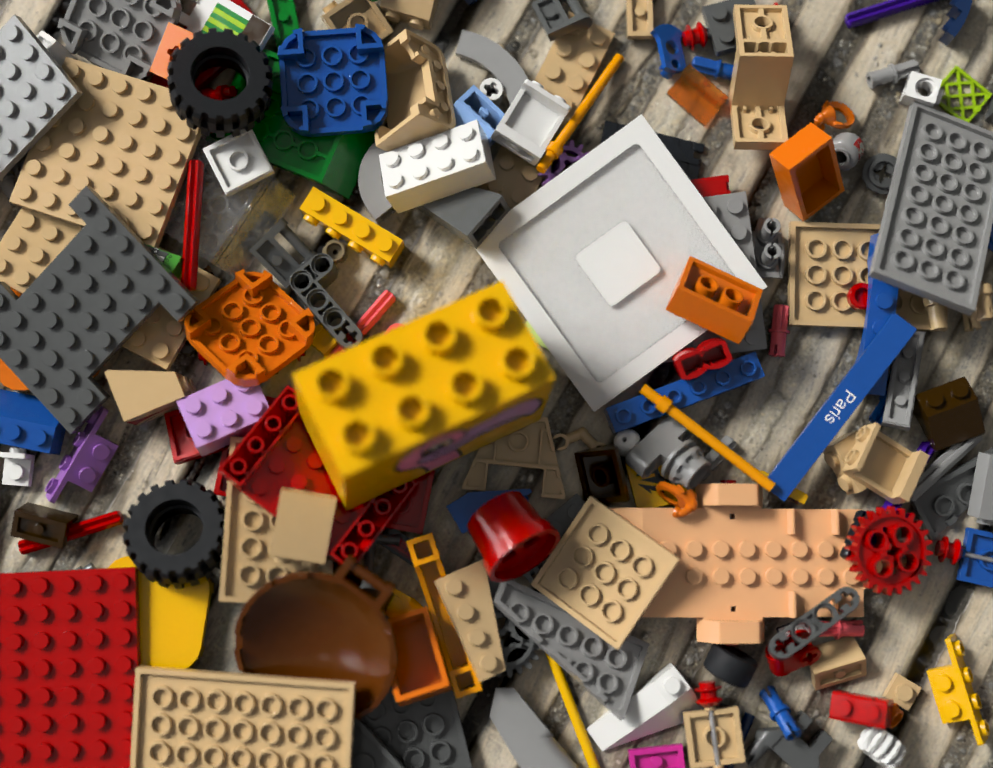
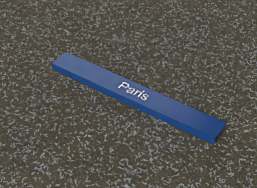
[768,313,917,502]

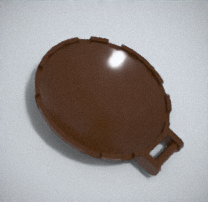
[234,553,398,720]

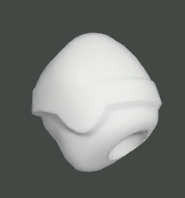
[614,429,641,458]

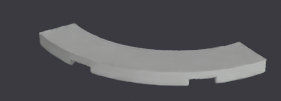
[456,30,528,105]

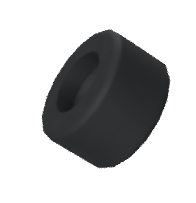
[703,643,758,688]

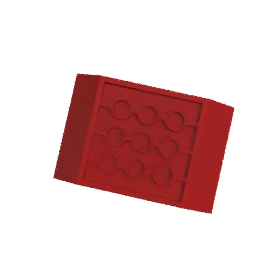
[218,385,418,565]

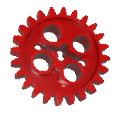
[844,506,934,596]

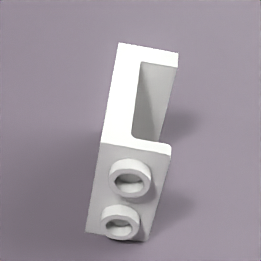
[490,79,571,166]

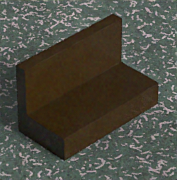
[10,502,78,549]

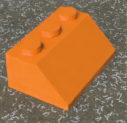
[666,256,763,344]

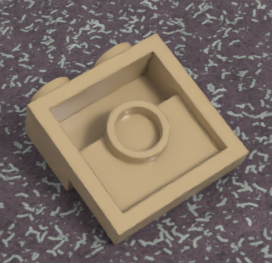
[320,0,393,40]

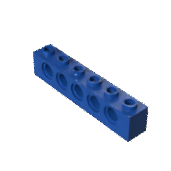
[604,352,765,435]

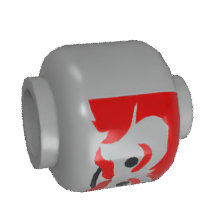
[833,132,864,171]

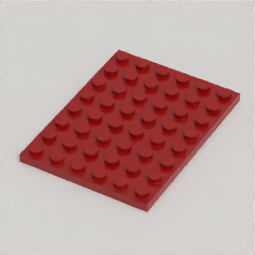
[0,567,141,768]

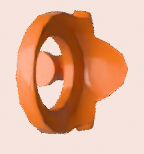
[813,100,855,131]
[656,481,698,518]

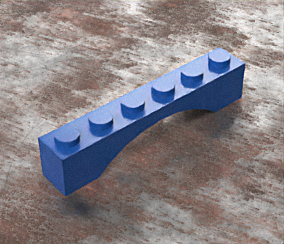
[855,233,899,396]

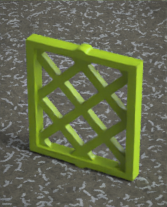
[938,65,992,122]

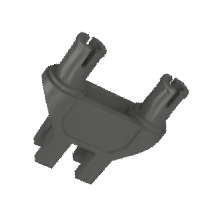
[744,710,833,768]

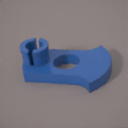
[650,24,687,79]

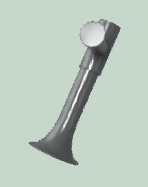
[360,534,400,599]

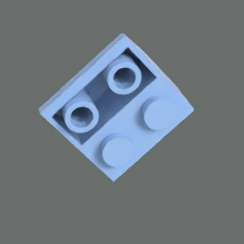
[453,85,505,147]

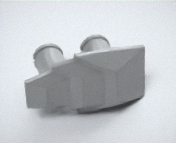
[752,218,785,279]

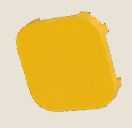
[108,556,214,669]

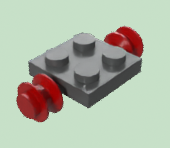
[682,0,779,57]

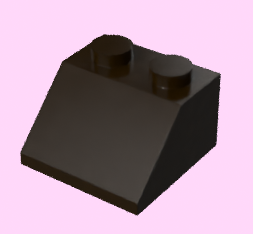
[913,376,985,453]

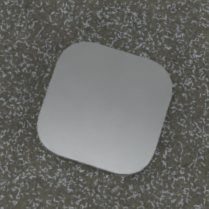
[57,0,182,80]

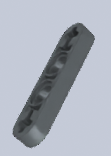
[768,587,860,661]

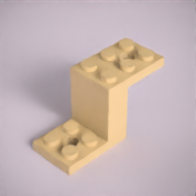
[729,4,794,150]

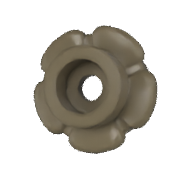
[322,240,348,265]

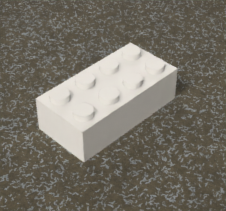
[379,120,496,214]

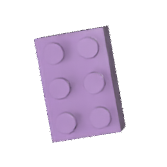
[176,379,269,457]

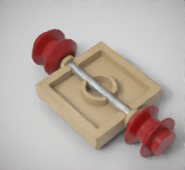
[683,681,746,768]

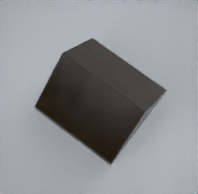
[574,443,630,503]

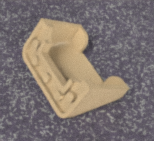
[374,29,456,151]

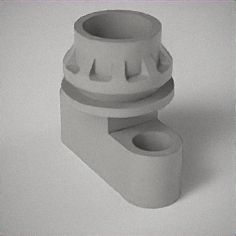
[625,416,711,490]

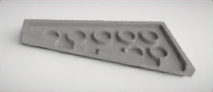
[492,580,650,721]

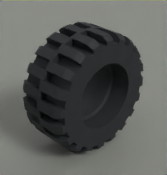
[167,28,273,138]
[122,479,225,589]

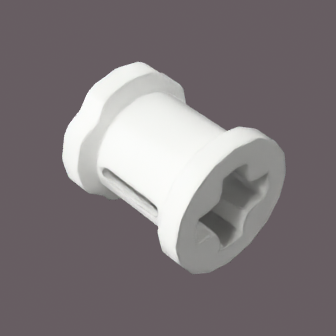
[480,78,503,107]

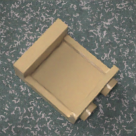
[842,422,930,505]
[269,487,337,567]

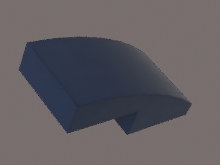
[939,0,973,46]

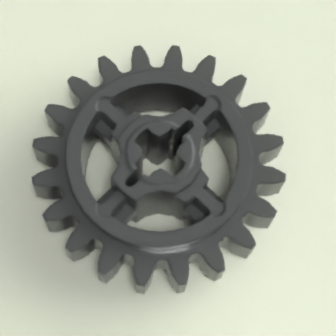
[493,605,542,678]

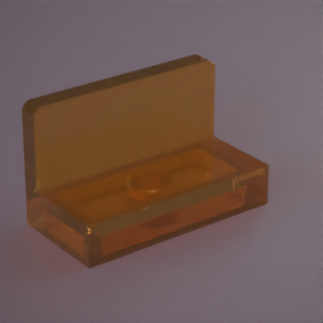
[667,63,728,126]

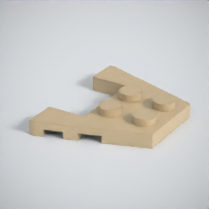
[462,417,566,500]

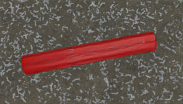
[18,511,123,555]

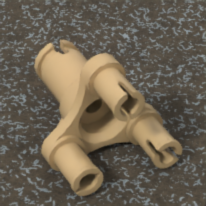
[923,281,993,332]

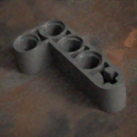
[289,253,366,351]

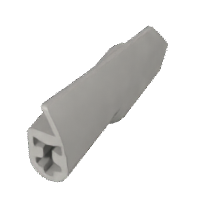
[490,687,579,768]

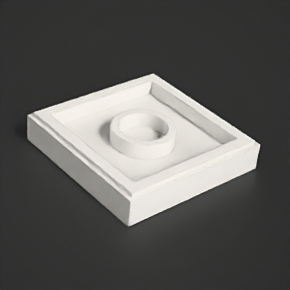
[203,129,275,197]

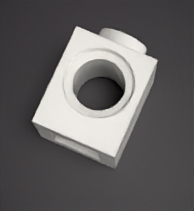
[899,71,944,108]

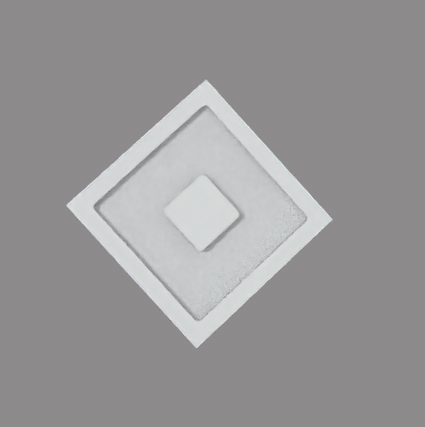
[475,114,768,412]

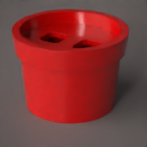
[467,491,560,583]

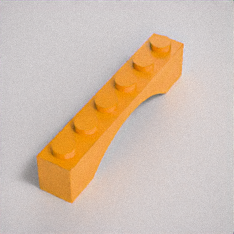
[406,532,483,699]

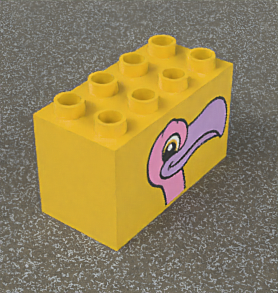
[292,280,556,511]

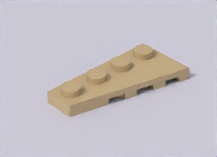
[434,559,506,683]

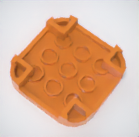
[184,269,315,387]

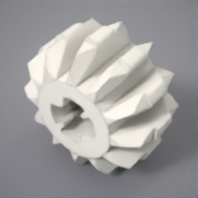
[857,726,907,768]

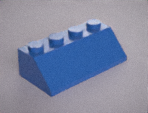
[0,389,66,455]

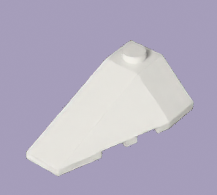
[586,663,703,751]

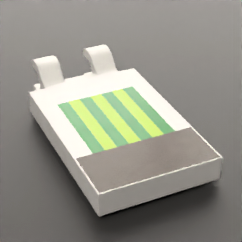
[178,0,275,52]

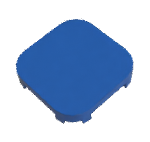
[277,24,389,137]

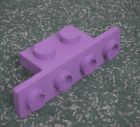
[45,406,119,503]

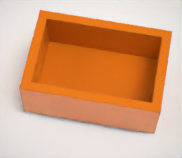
[769,123,845,221]
[388,606,453,707]

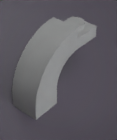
[358,143,396,225]

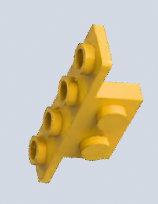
[926,634,990,746]

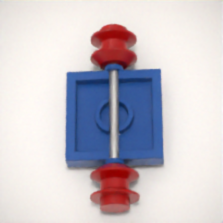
[934,528,993,588]

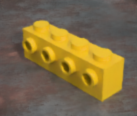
[299,187,405,268]

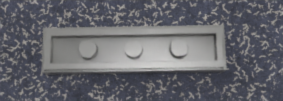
[881,331,925,431]

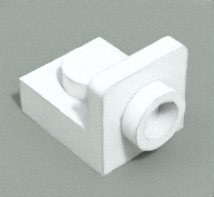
[0,447,35,487]

